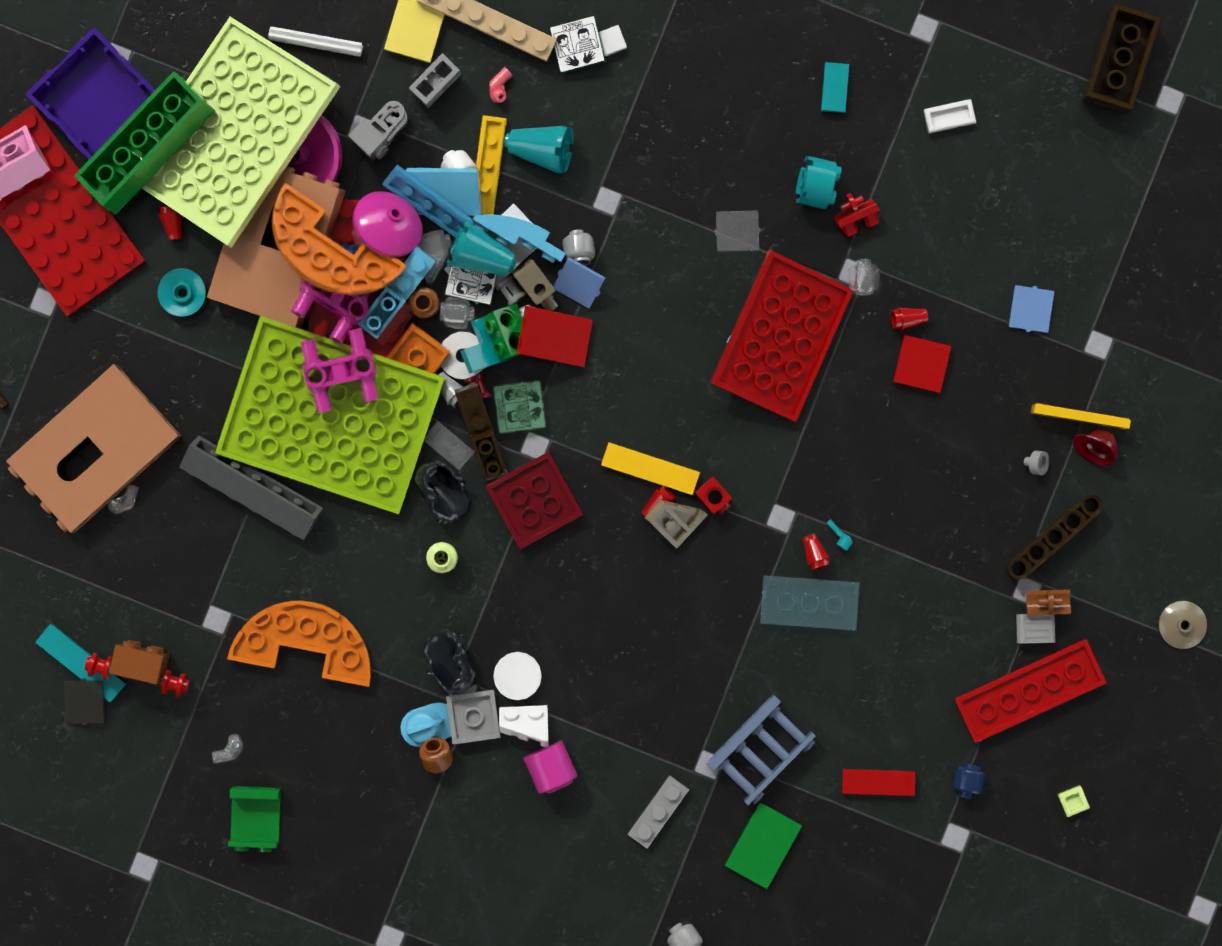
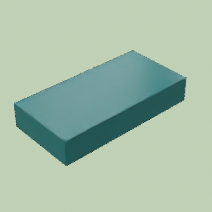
[821,62,849,113]

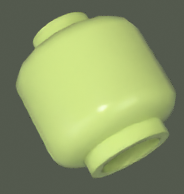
[426,542,458,573]

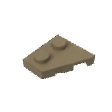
[645,500,708,548]

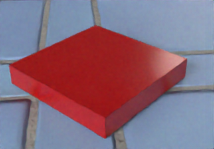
[893,335,951,393]

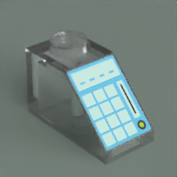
[418,229,452,285]

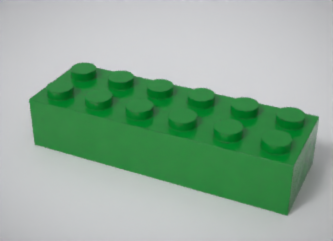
[74,71,216,215]

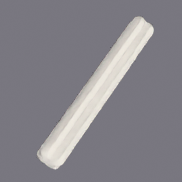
[268,27,363,56]

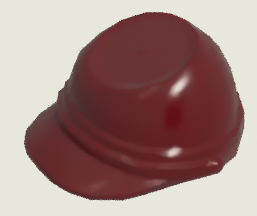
[1073,430,1118,466]

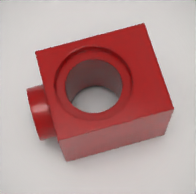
[694,477,732,515]

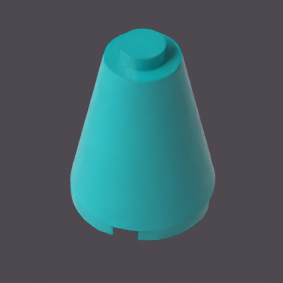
[504,126,573,174]
[447,220,517,276]

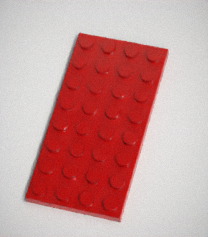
[0,105,146,317]

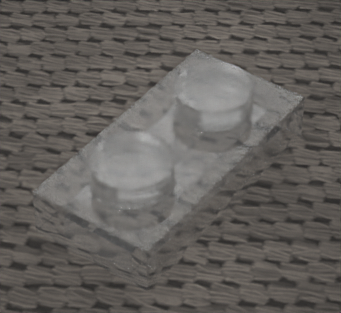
[424,421,475,470]

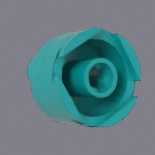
[796,156,841,209]

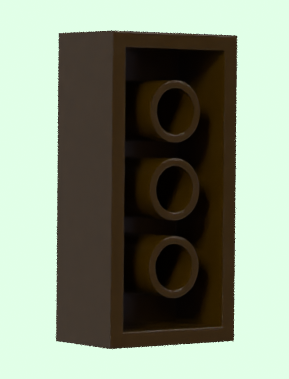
[1081,3,1161,114]

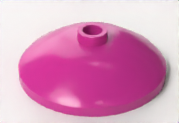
[353,191,423,257]

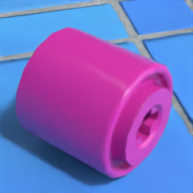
[523,740,578,794]

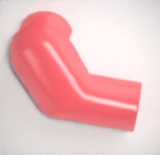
[489,67,513,103]

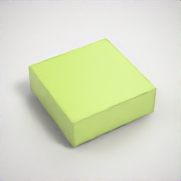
[1057,785,1090,817]

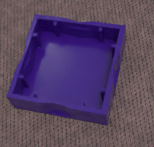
[25,27,155,159]

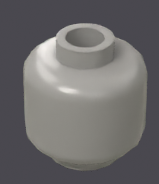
[562,229,595,266]
[667,923,703,946]

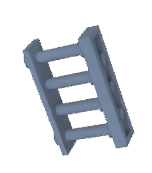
[706,694,815,805]

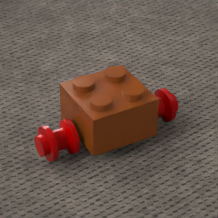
[84,640,190,698]

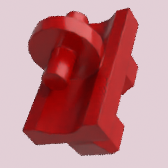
[833,193,880,237]

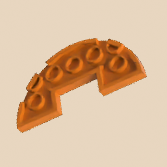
[272,183,407,295]
[227,601,371,687]

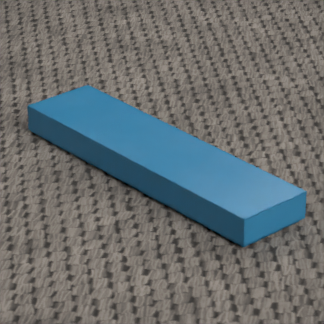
[382,165,475,238]

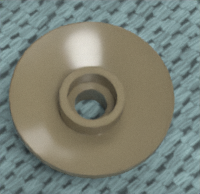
[1159,601,1207,649]

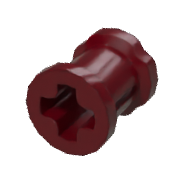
[464,373,491,399]

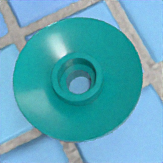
[158,268,206,317]

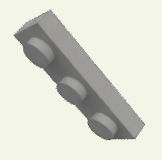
[628,775,689,848]

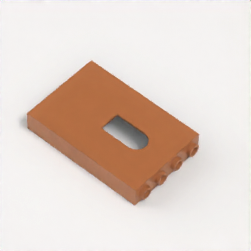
[207,166,346,328]
[6,364,182,533]

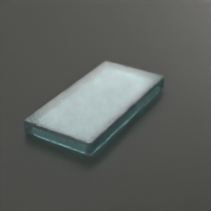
[760,575,860,630]

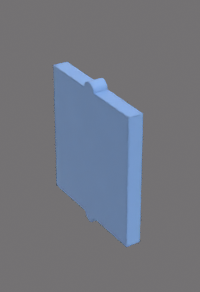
[553,257,605,308]
[1008,285,1054,333]

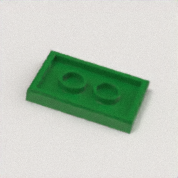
[725,802,802,889]

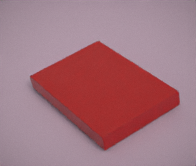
[517,306,593,367]

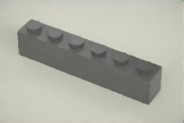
[179,435,323,540]

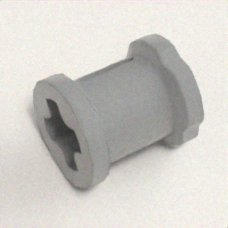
[495,275,526,306]

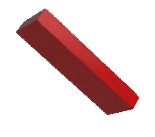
[842,769,915,796]

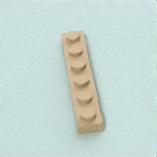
[416,0,557,62]

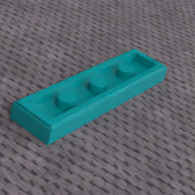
[35,623,127,703]

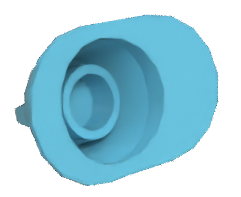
[400,703,451,747]

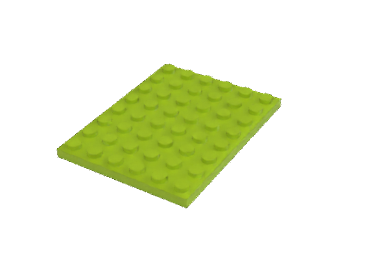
[215,316,445,514]

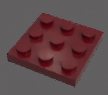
[486,451,584,549]

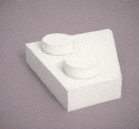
[499,705,549,747]

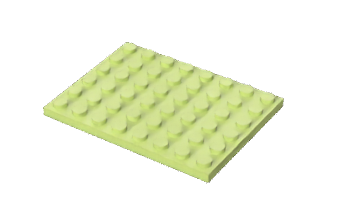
[142,17,340,248]

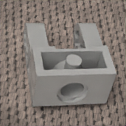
[348,101,408,162]

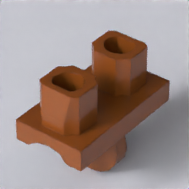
[1026,590,1071,615]

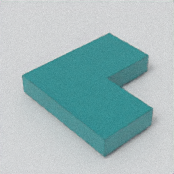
[460,318,511,374]

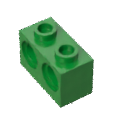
[482,303,523,362]

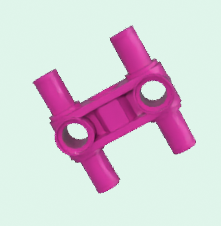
[291,278,371,344]
[300,328,379,413]

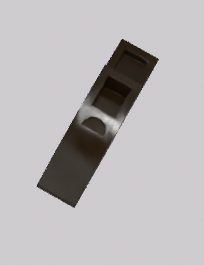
[454,383,508,481]

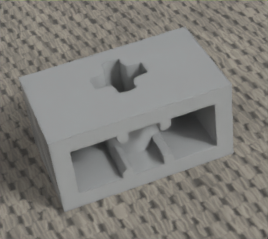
[409,53,461,108]

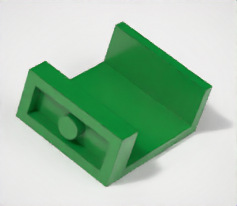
[228,786,281,852]

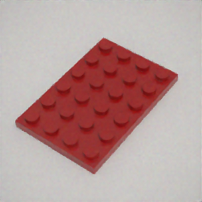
[710,250,854,422]

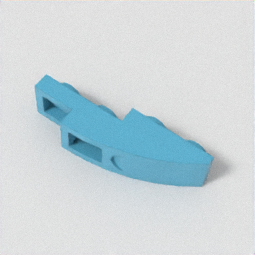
[472,214,566,263]
[358,246,436,339]

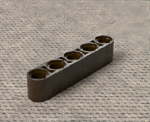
[1005,494,1103,580]

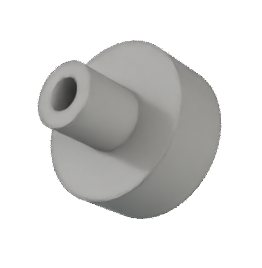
[1024,451,1049,475]

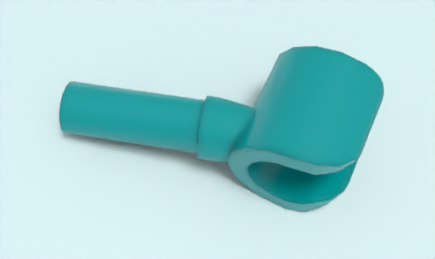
[827,519,852,551]

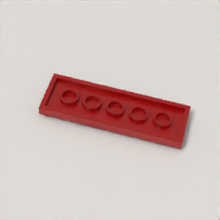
[954,639,1106,743]

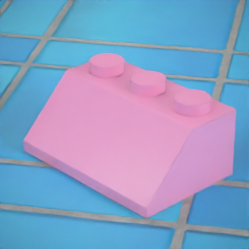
[0,125,50,200]

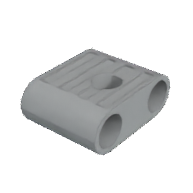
[1016,614,1055,643]

